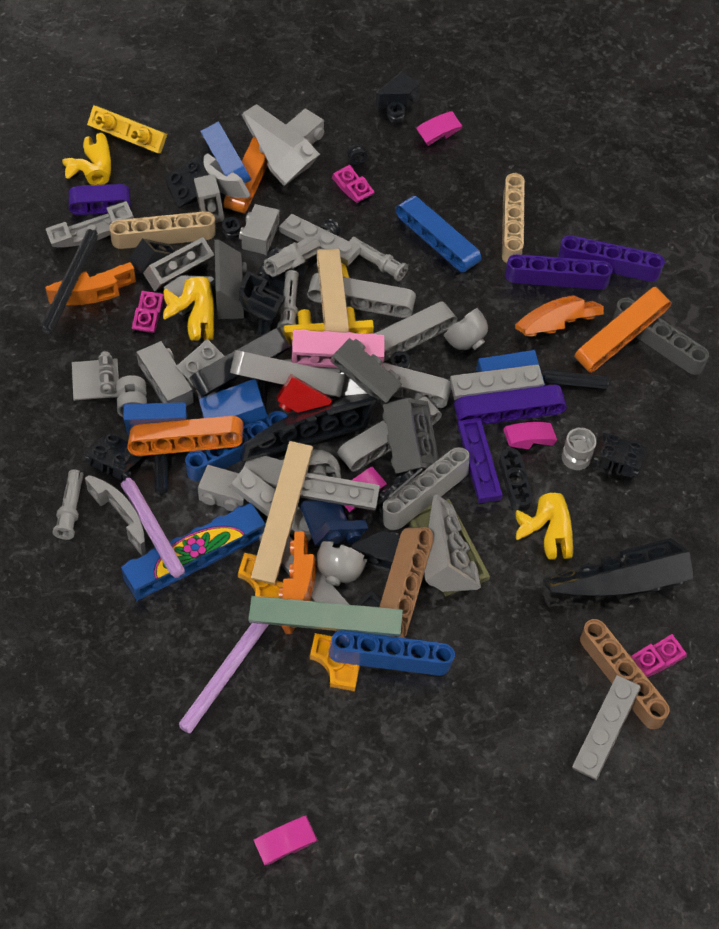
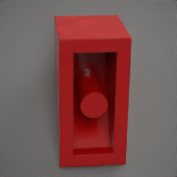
[276,374,332,413]

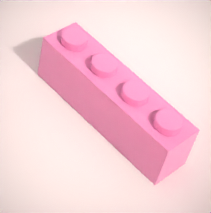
[292,330,384,368]

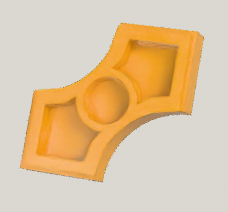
[238,553,283,598]
[310,633,360,691]

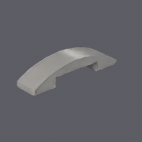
[204,154,251,198]
[46,201,134,247]
[85,476,146,556]

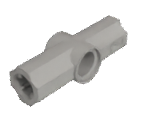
[263,236,320,277]

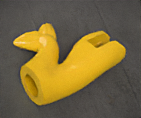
[62,133,111,185]
[163,277,214,341]
[516,493,573,560]

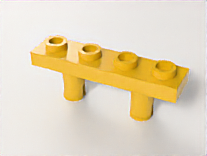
[87,105,167,154]
[284,307,374,345]

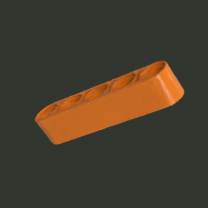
[224,137,268,214]
[574,287,672,373]
[128,416,244,456]

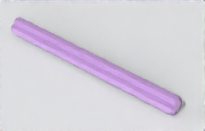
[121,478,185,578]
[179,623,269,733]

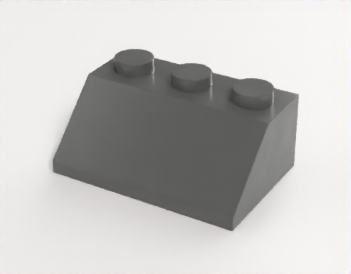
[215,240,247,319]
[330,338,402,406]
[383,398,439,474]

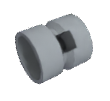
[116,376,147,418]
[562,428,597,470]

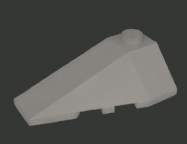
[242,104,320,186]
[424,494,481,592]

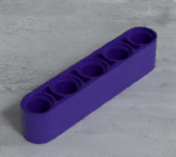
[558,235,665,282]
[505,254,613,290]
[454,385,567,425]

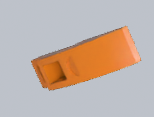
[45,262,136,305]
[515,295,604,336]
[279,531,317,634]

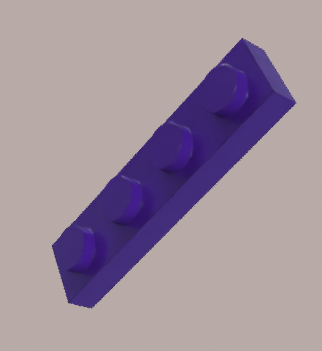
[457,418,502,503]

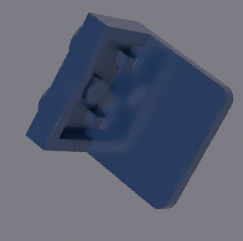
[300,501,368,545]

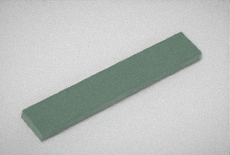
[248,596,403,637]

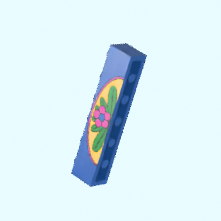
[121,503,266,601]

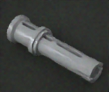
[349,237,408,281]
[277,270,299,333]
[53,470,84,540]

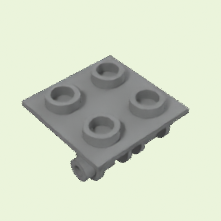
[176,339,225,398]
[72,351,119,401]

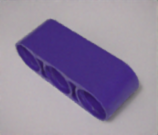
[69,184,131,215]

